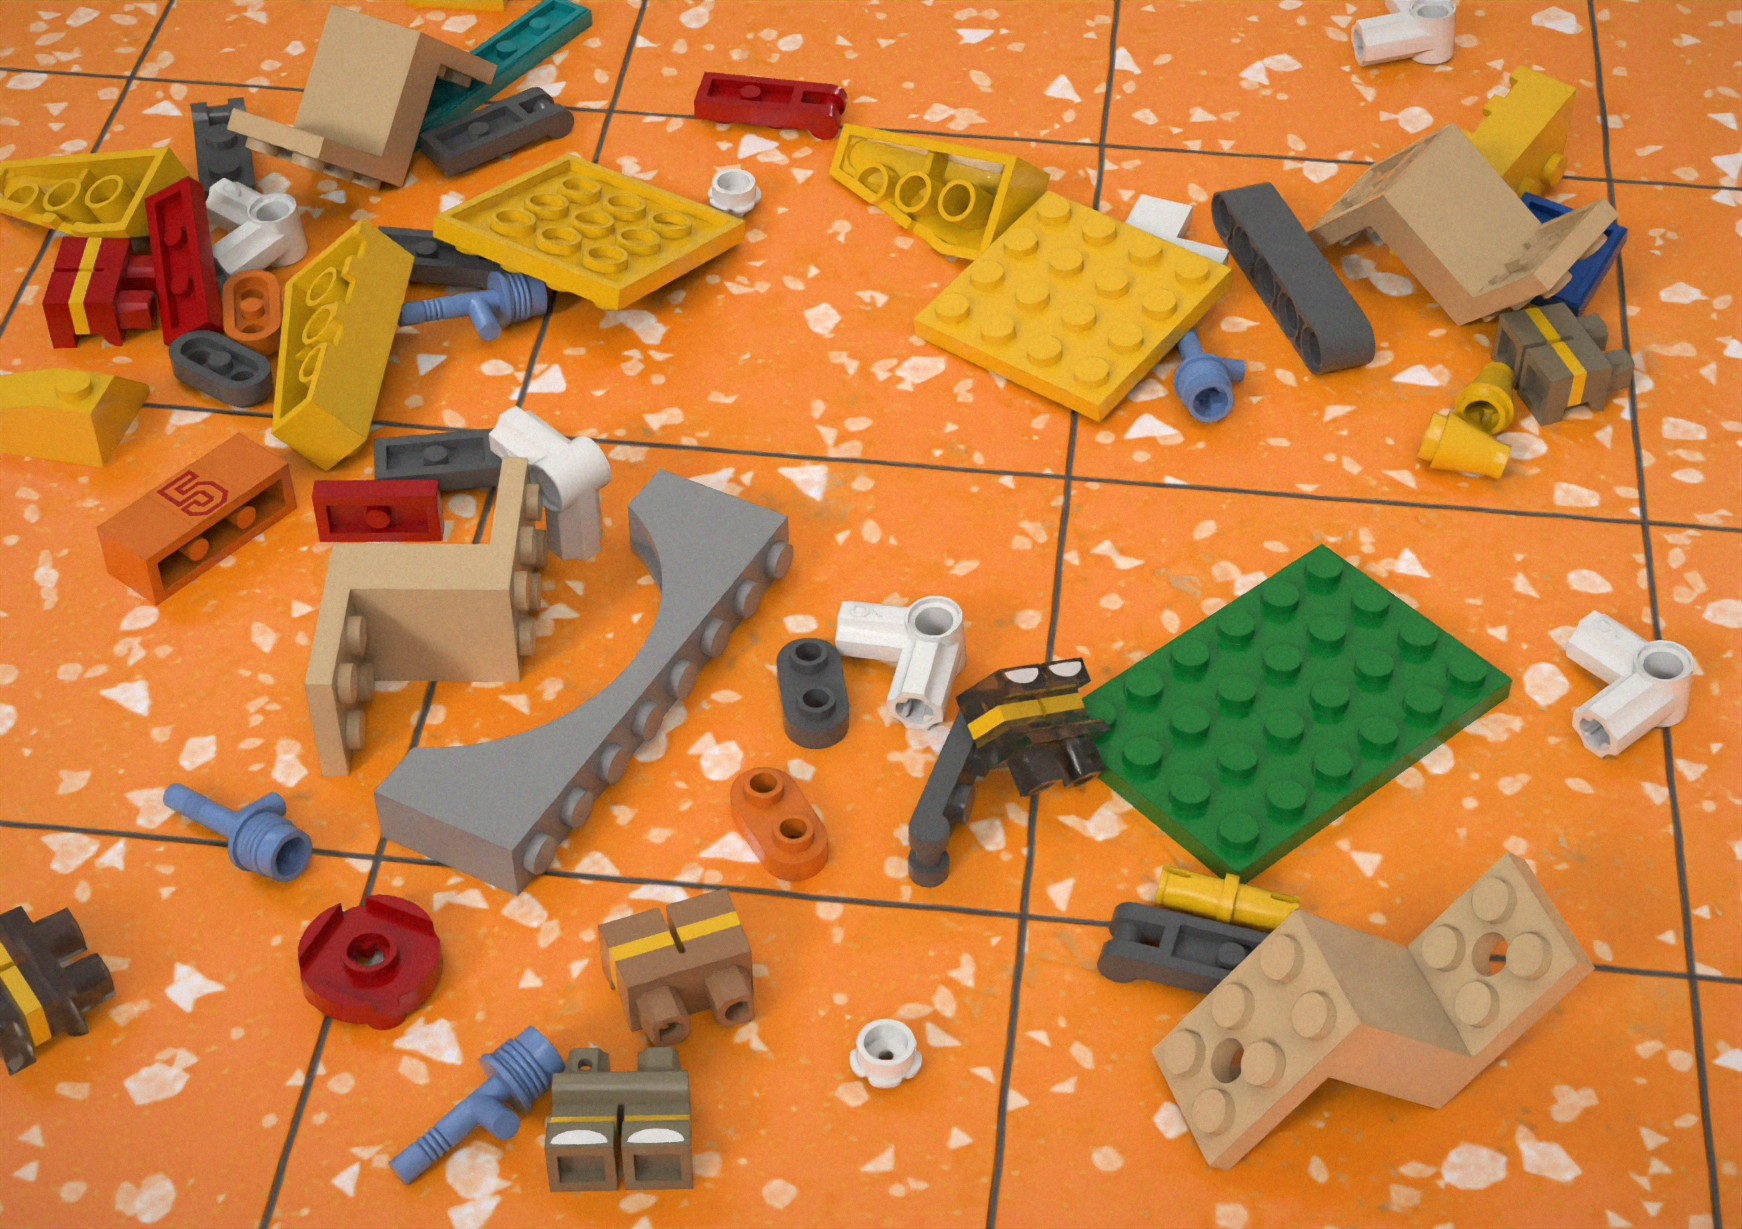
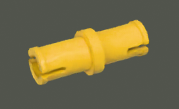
[1153,863,1301,934]

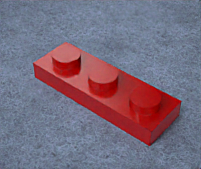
[144,176,224,347]

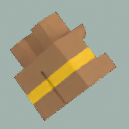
[598,887,754,1047]

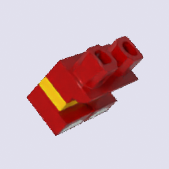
[42,237,157,349]

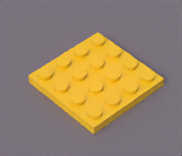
[433,153,746,311]
[913,190,1233,422]

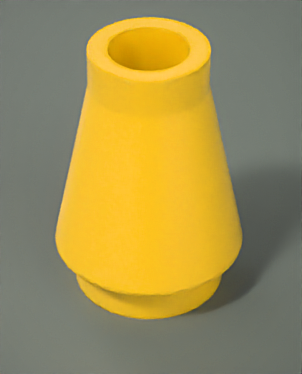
[1455,362,1515,436]
[1416,411,1512,479]

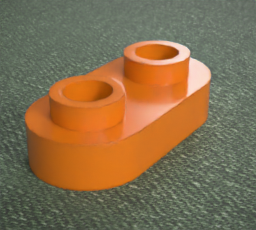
[222,269,283,357]
[730,767,828,881]

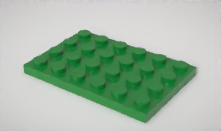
[1048,544,1512,884]

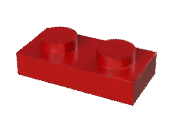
[312,480,445,542]

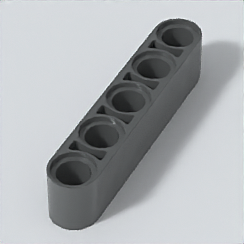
[1211,182,1375,375]

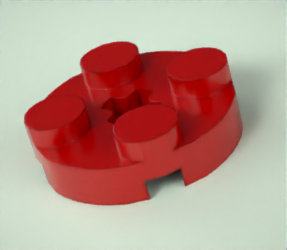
[298,894,443,1031]

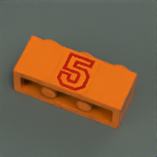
[96,432,297,606]

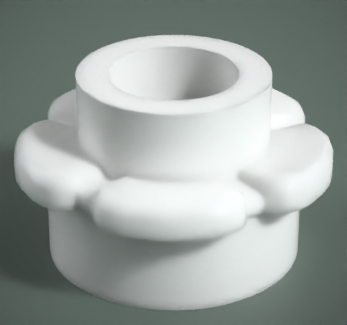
[708,169,761,218]
[850,1019,922,1088]

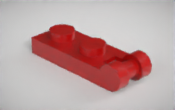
[694,72,848,140]

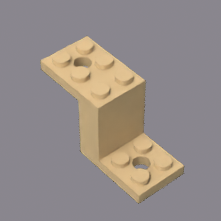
[227,4,497,191]
[1307,122,1619,326]
[304,457,547,776]
[1151,852,1595,1171]

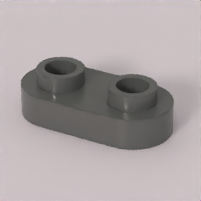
[169,330,274,408]
[776,638,849,749]

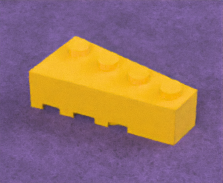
[1389,65,1577,257]
[271,218,415,472]

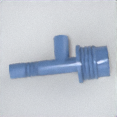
[398,271,547,341]
[1173,326,1245,422]
[163,783,312,882]
[388,1025,566,1185]

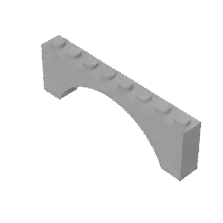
[374,469,793,896]

